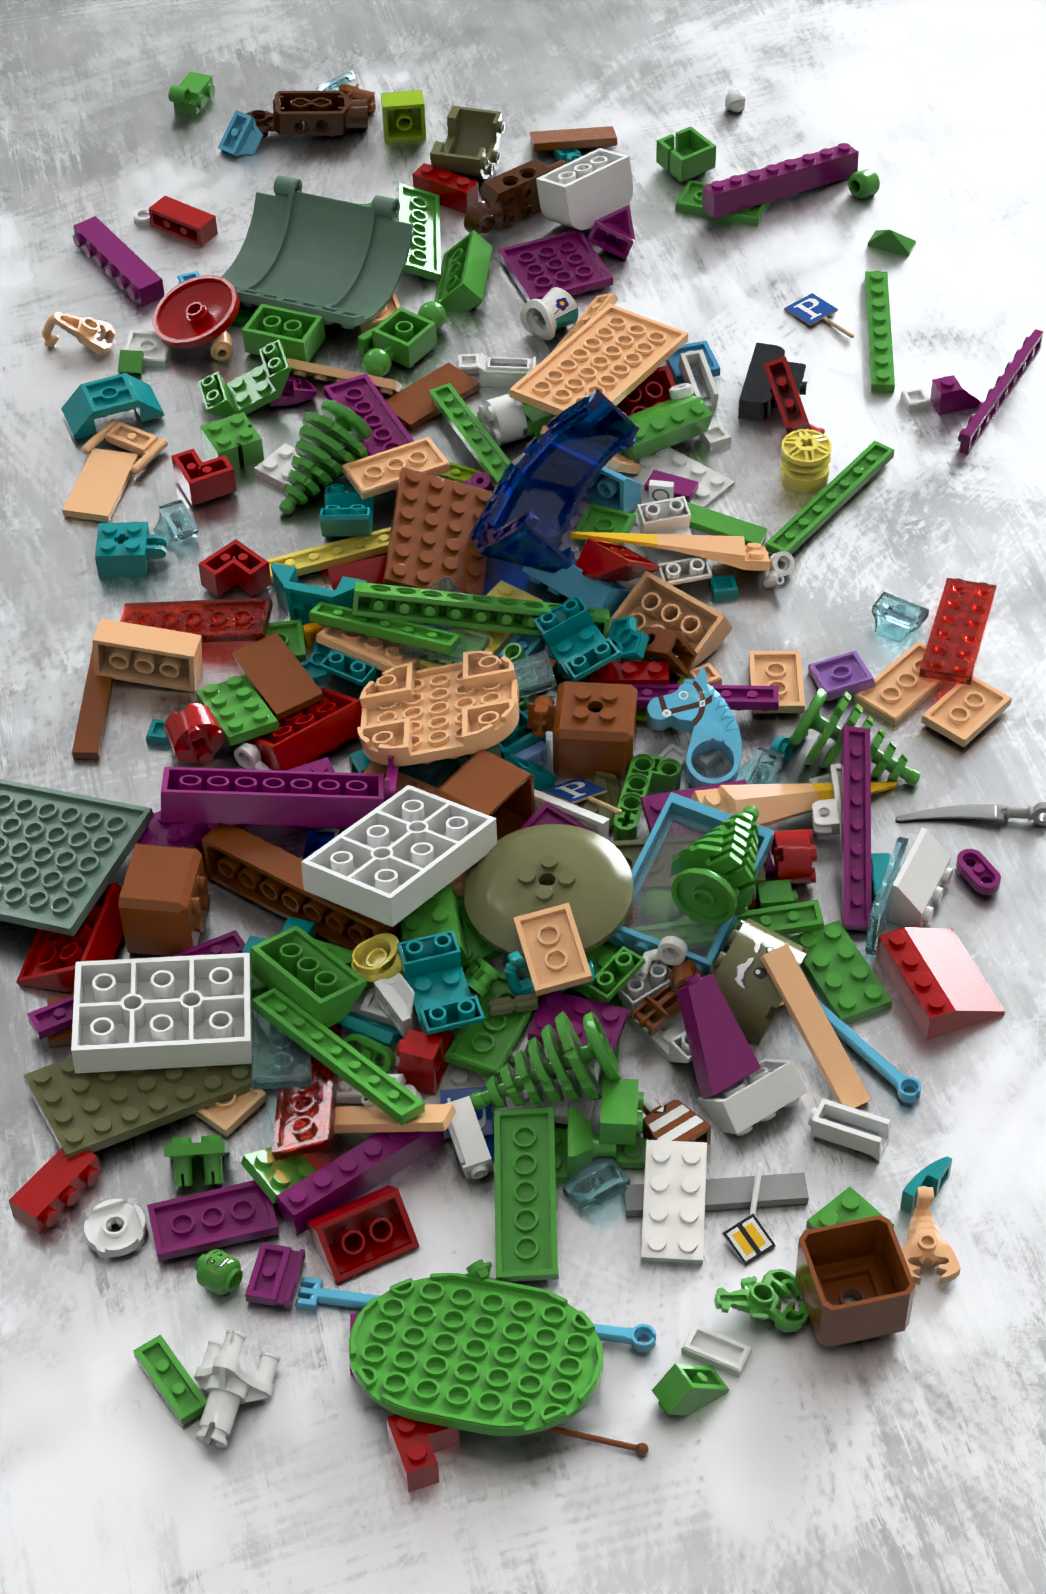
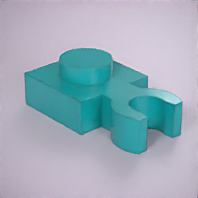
[554,149,582,163]

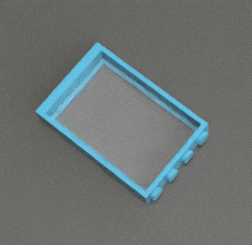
[608,792,774,976]

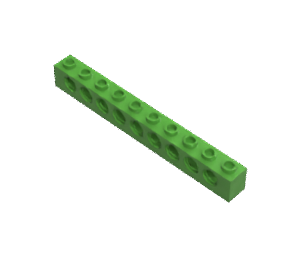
[352,582,610,639]

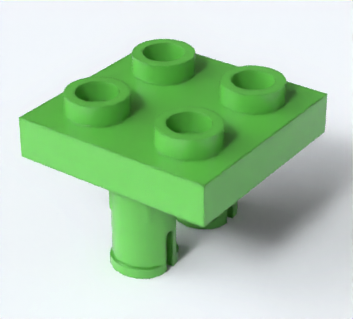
[163,1135,230,1187]

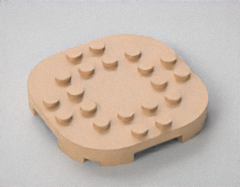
[357,651,519,766]

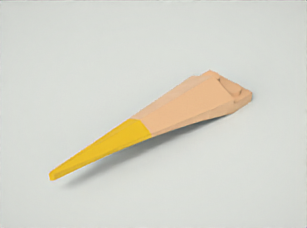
[570,532,770,571]
[691,782,898,827]

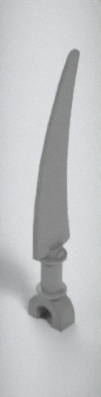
[896,802,1046,826]

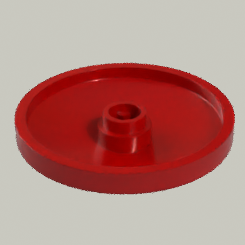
[152,275,240,349]

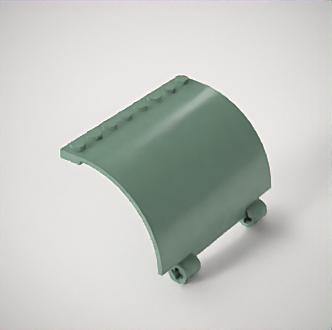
[221,175,414,329]

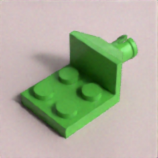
[555,1107,616,1184]

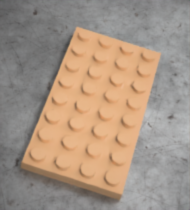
[509,304,688,429]

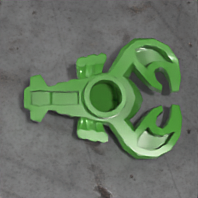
[714,1269,809,1332]

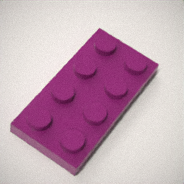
[147,1180,279,1261]

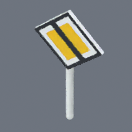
[722,1163,776,1266]

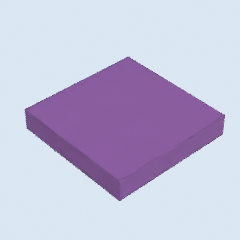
[808,651,875,701]

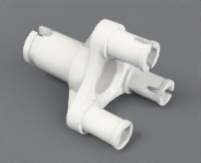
[194,1329,280,1448]

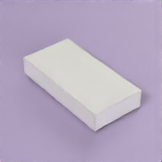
[681,1323,753,1378]

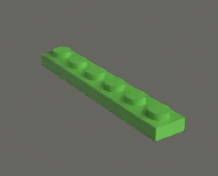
[309,601,461,655]

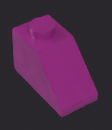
[930,375,981,415]

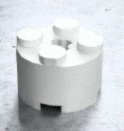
[478,394,527,446]

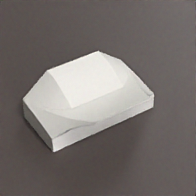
[374,973,417,1039]

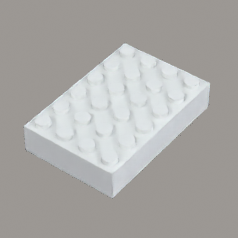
[301,785,497,927]
[71,953,253,1073]

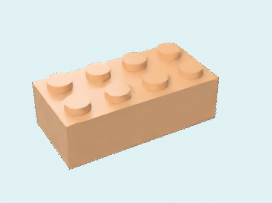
[92,619,203,693]

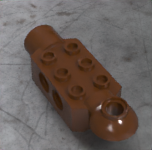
[246,90,368,138]
[464,158,567,234]

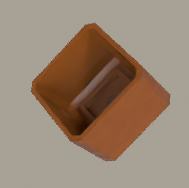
[553,681,637,781]
[435,749,535,840]
[118,843,210,956]
[795,1215,915,1347]

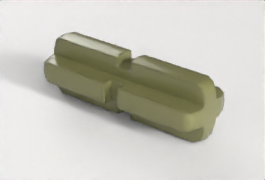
[488,993,539,1016]

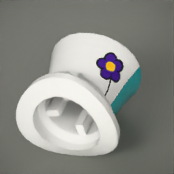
[520,287,578,340]

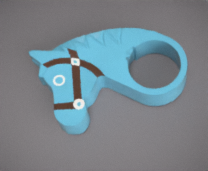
[646,668,742,788]

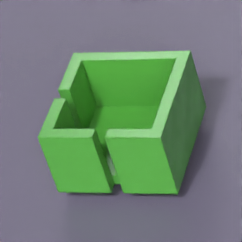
[656,126,716,182]
[200,412,264,471]

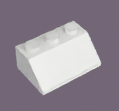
[888,828,953,928]
[696,1058,808,1136]

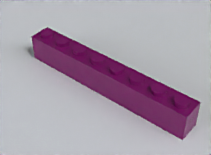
[702,143,859,218]

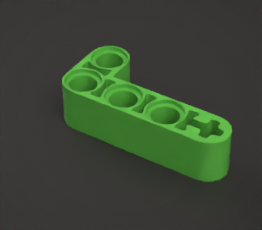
[613,754,681,841]

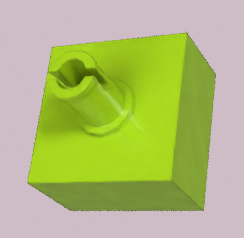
[381,90,426,143]

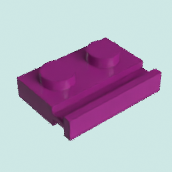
[245,1242,306,1309]

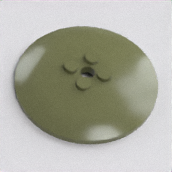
[464,824,634,960]

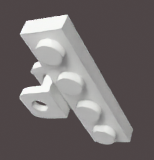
[812,763,841,841]

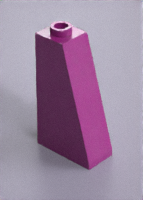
[677,973,761,1098]

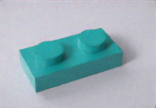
[340,1012,403,1047]

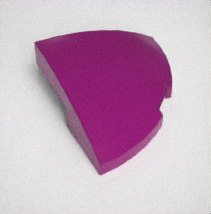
[269,374,317,406]

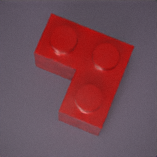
[171,448,237,506]
[198,539,271,597]
[396,1026,454,1095]
[386,1415,460,1493]

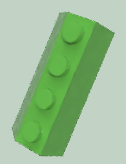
[434,230,493,312]
[604,395,713,461]
[251,926,367,1028]

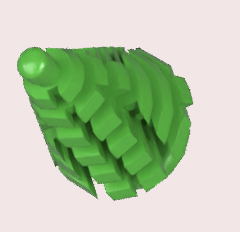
[279,400,372,515]
[788,688,921,786]
[670,805,759,925]
[470,1011,621,1110]

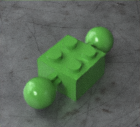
[362,301,447,377]

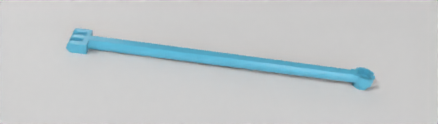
[818,1000,921,1103]
[295,1277,656,1353]

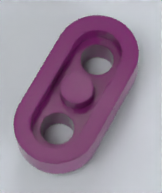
[956,849,1001,895]

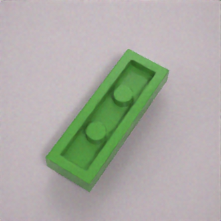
[133,1334,207,1426]

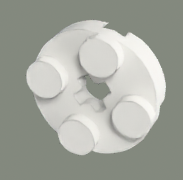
[84,1199,147,1259]

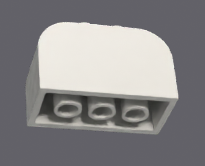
[536,148,633,230]

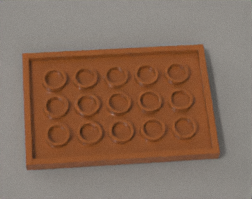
[383,467,496,595]

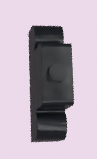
[738,342,808,421]

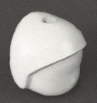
[725,88,747,112]

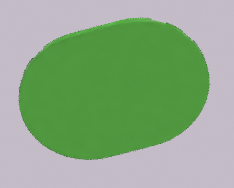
[349,1273,603,1436]

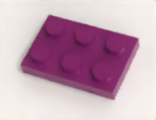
[528,991,629,1053]

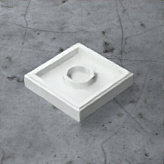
[123,330,172,368]

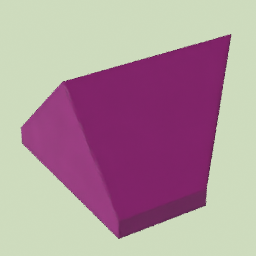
[587,205,635,260]

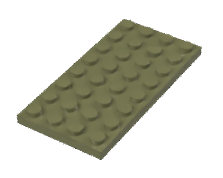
[23,1016,287,1159]

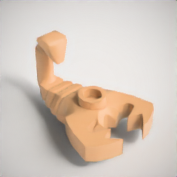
[41,312,115,355]
[902,1186,961,1285]

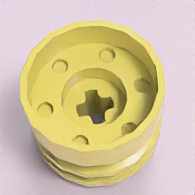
[780,429,832,493]

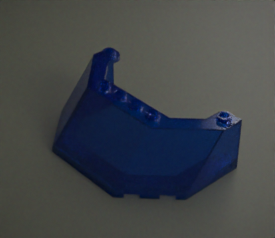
[469,389,639,574]

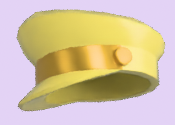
[351,933,402,982]

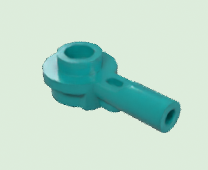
[770,731,808,763]

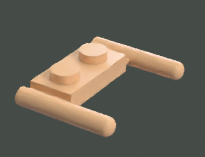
[81,419,168,474]

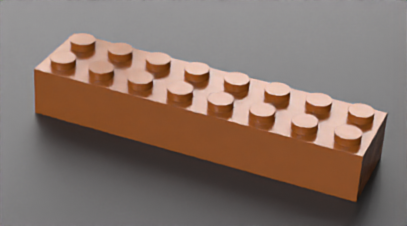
[202,823,401,951]

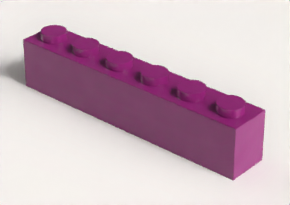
[73,216,165,307]
[276,1103,444,1236]

